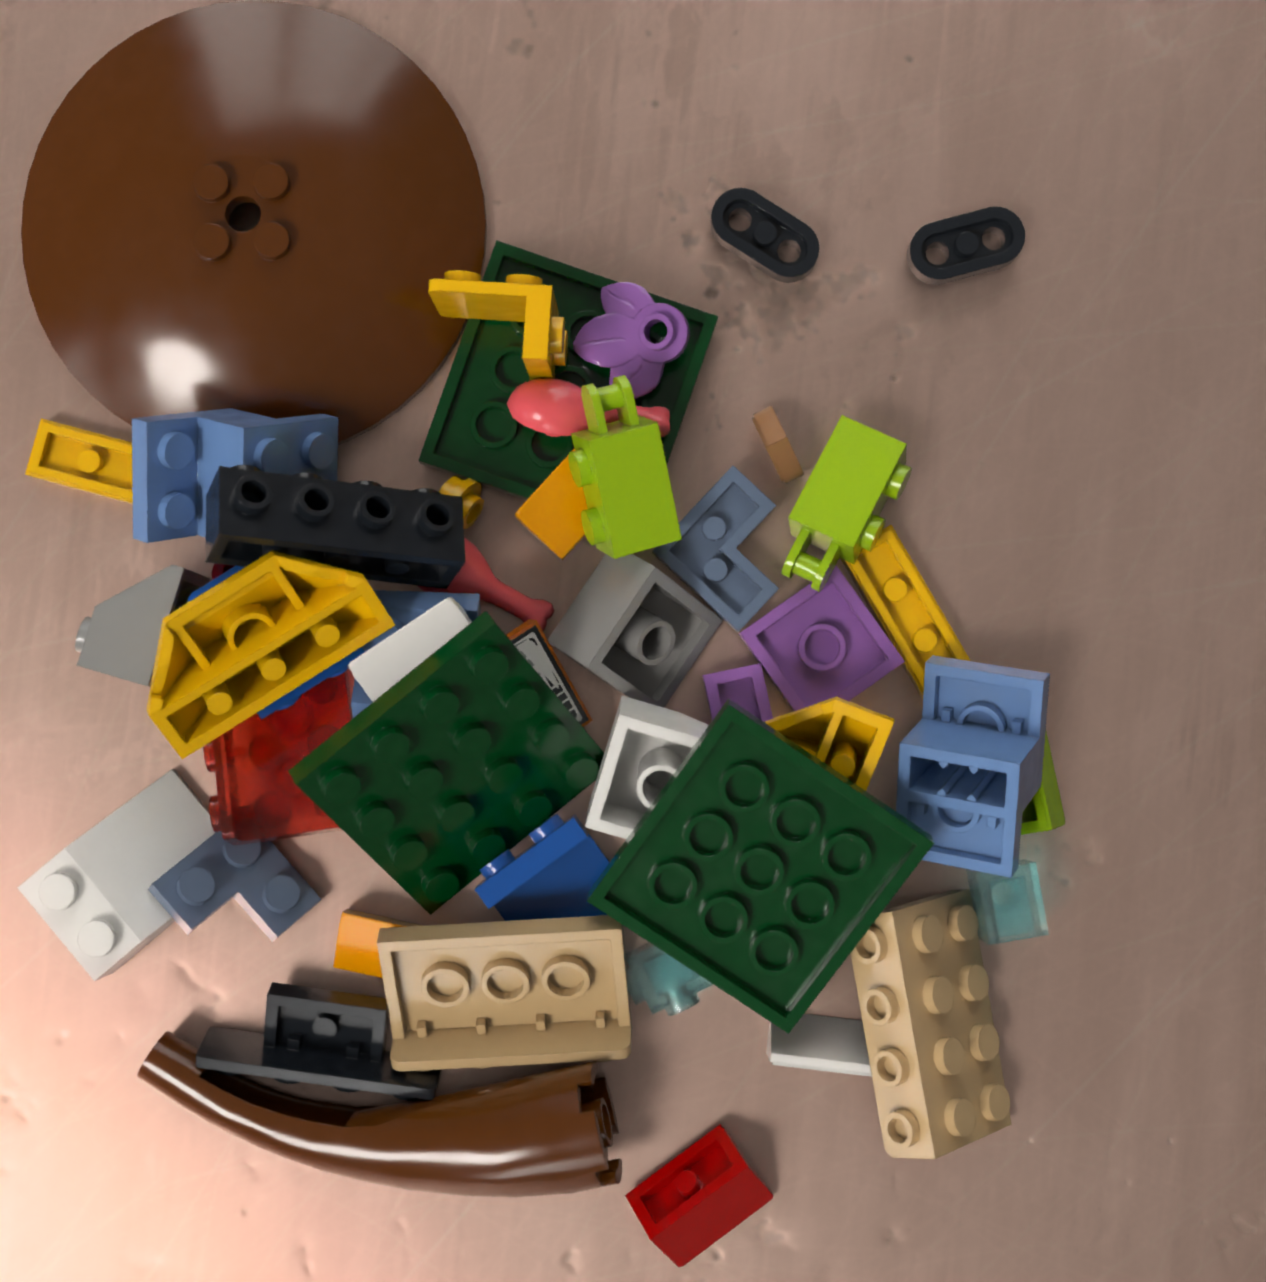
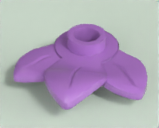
[573,282,690,399]

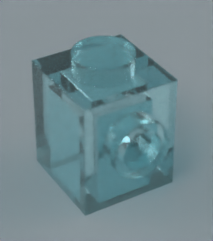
[966,859,1049,945]
[626,942,713,1016]

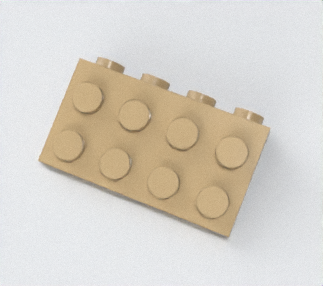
[851,889,1012,1159]
[377,915,632,1072]

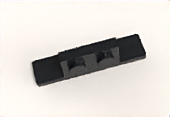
[195,982,442,1101]

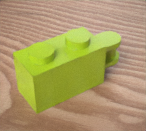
[568,375,682,559]
[781,415,912,592]

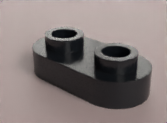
[710,188,819,283]
[907,206,1025,285]

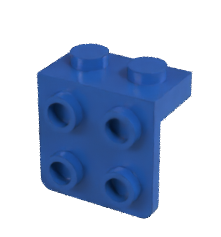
[474,813,624,926]

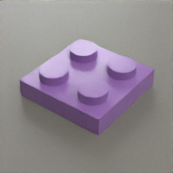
[739,565,905,711]

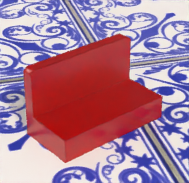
[625,1124,773,1267]

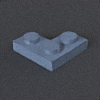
[652,465,779,633]
[148,810,321,942]

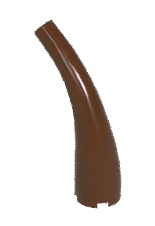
[137,1031,622,1197]

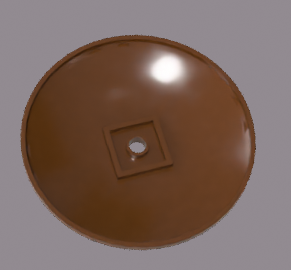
[21,0,487,445]

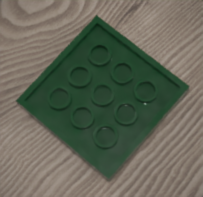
[418,240,718,500]
[288,611,604,915]
[587,698,934,1034]

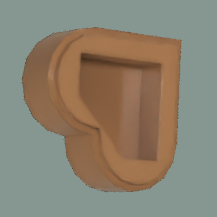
[752,405,804,483]

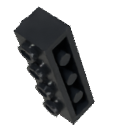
[205,465,465,589]

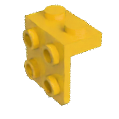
[428,270,568,380]

